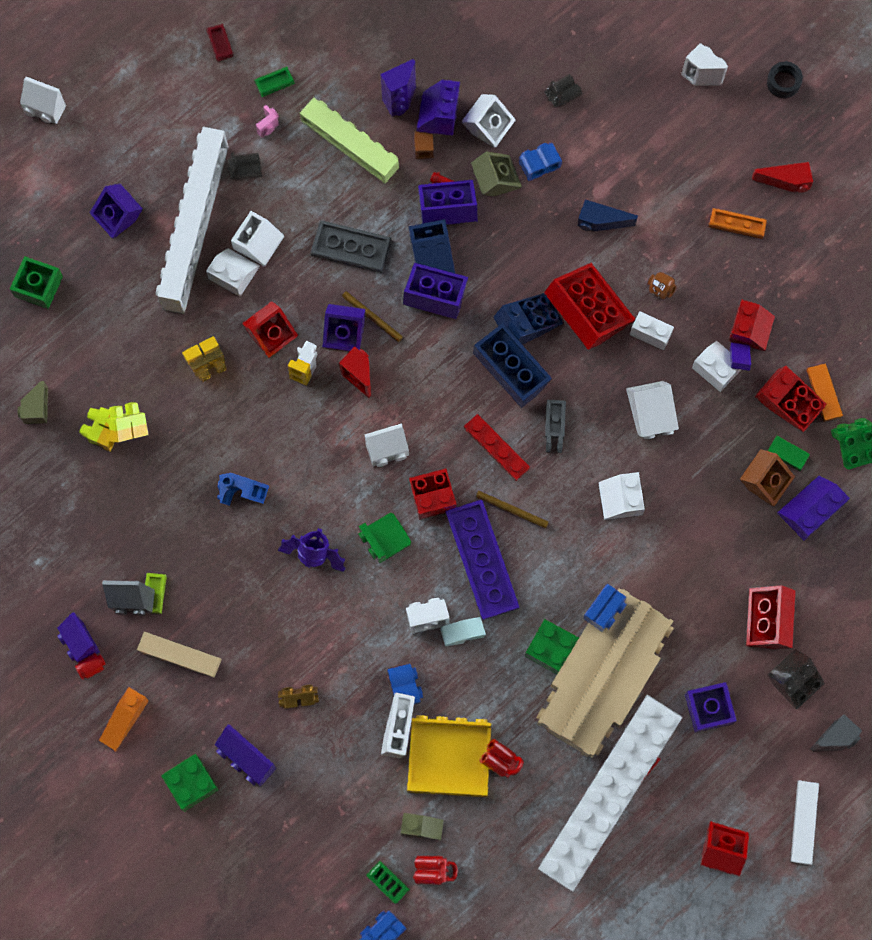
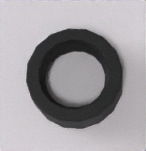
[767,61,803,98]

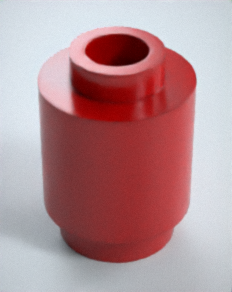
[75,653,106,680]

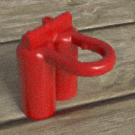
[480,739,524,778]
[414,855,458,885]

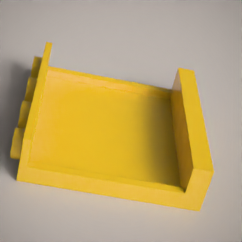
[407,715,492,798]

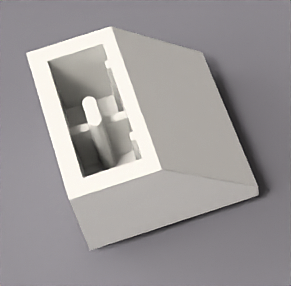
[681,43,728,86]
[231,211,284,266]

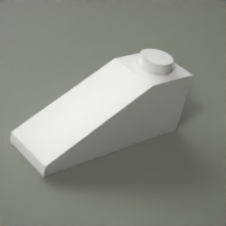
[381,693,415,759]

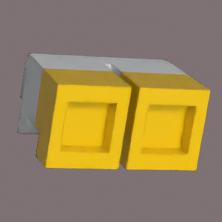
[288,341,317,386]

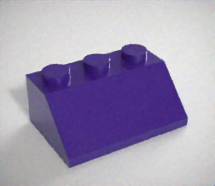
[381,59,416,117]
[417,80,460,135]
[418,180,478,224]
[403,263,468,319]
[777,476,850,541]
[215,724,277,787]

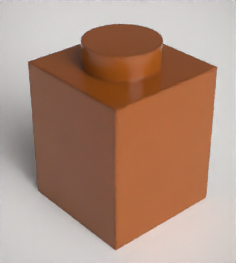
[414,131,434,159]

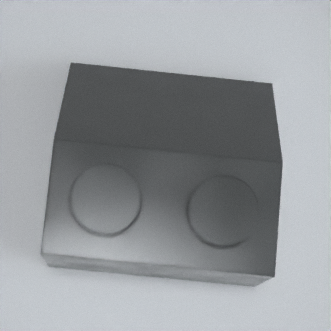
[102,581,155,616]
[810,714,862,751]

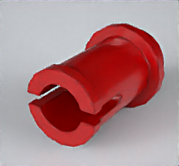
[430,172,454,184]

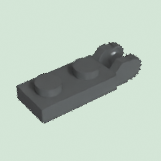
[545,400,566,453]

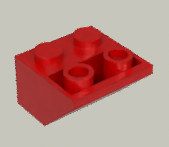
[409,468,457,520]

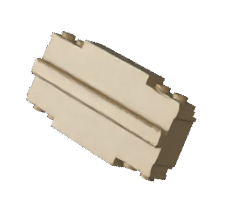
[536,588,674,758]

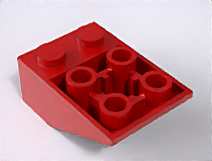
[755,366,827,432]

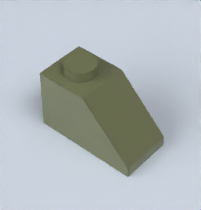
[18,381,48,424]
[401,813,444,840]

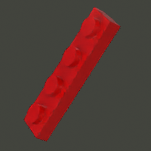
[464,414,530,481]

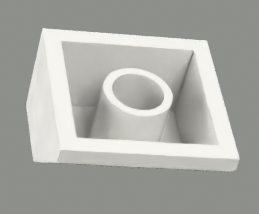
[20,77,66,124]
[462,94,515,147]
[206,248,260,296]
[692,341,741,392]
[365,423,409,467]
[599,472,645,520]
[406,598,450,634]

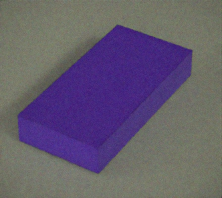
[730,342,751,371]

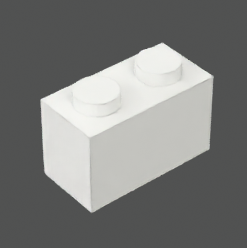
[630,312,674,350]

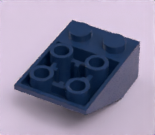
[408,220,455,273]
[493,293,563,345]

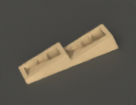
[137,632,221,678]

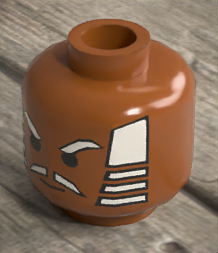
[648,272,677,300]

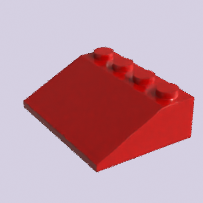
[544,263,636,350]

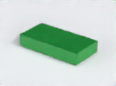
[254,67,295,97]
[768,435,810,471]

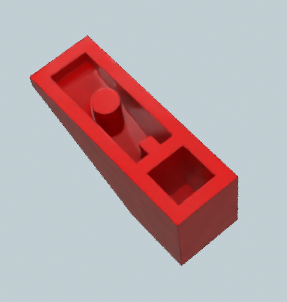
[752,162,813,193]

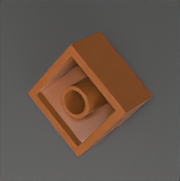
[740,449,795,506]

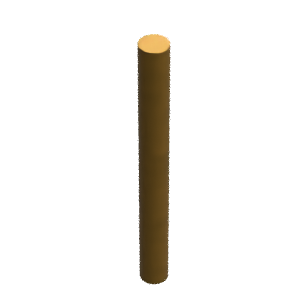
[342,291,403,342]
[476,491,549,529]

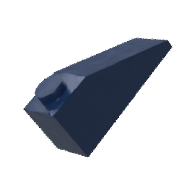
[577,199,638,231]

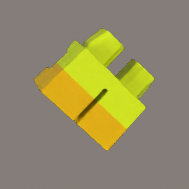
[105,402,148,442]
[79,407,115,452]

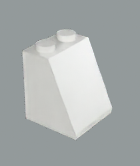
[626,381,679,439]

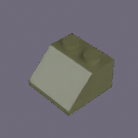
[471,152,521,196]

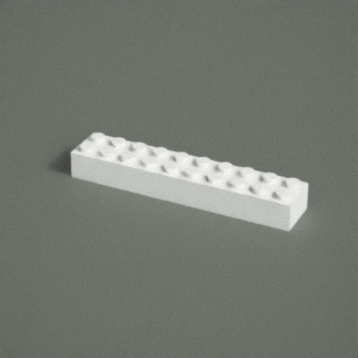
[156,127,228,314]
[538,695,682,892]

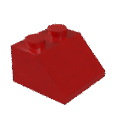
[729,299,775,351]
[242,301,298,358]
[339,346,371,398]
[701,821,749,876]

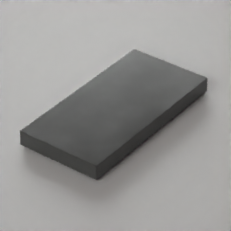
[310,220,392,273]

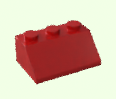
[746,585,795,649]

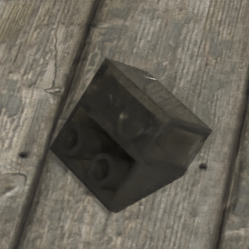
[768,649,825,709]

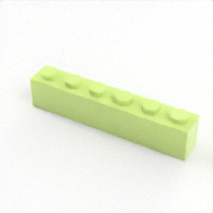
[300,98,399,183]

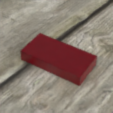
[206,24,234,62]

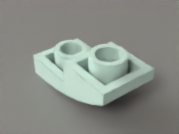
[440,617,486,646]

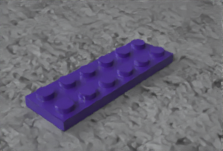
[445,499,520,621]

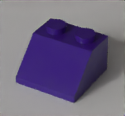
[90,183,143,239]
[322,304,366,351]
[57,612,100,662]

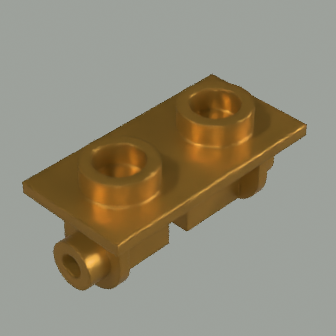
[278,685,319,709]

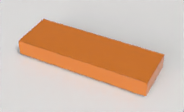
[708,208,767,239]
[807,363,843,422]

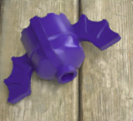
[278,528,345,572]

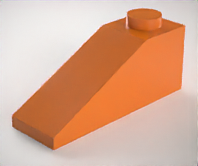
[99,687,149,751]

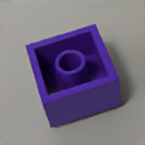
[685,682,737,733]

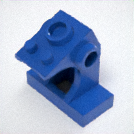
[217,473,269,506]

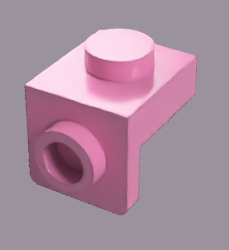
[256,105,279,138]

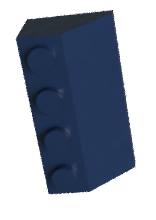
[473,323,552,408]

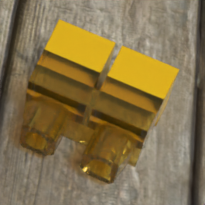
[182,336,227,382]

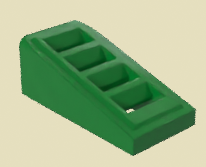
[366,861,410,904]

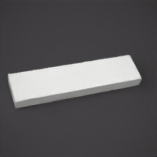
[790,781,819,865]

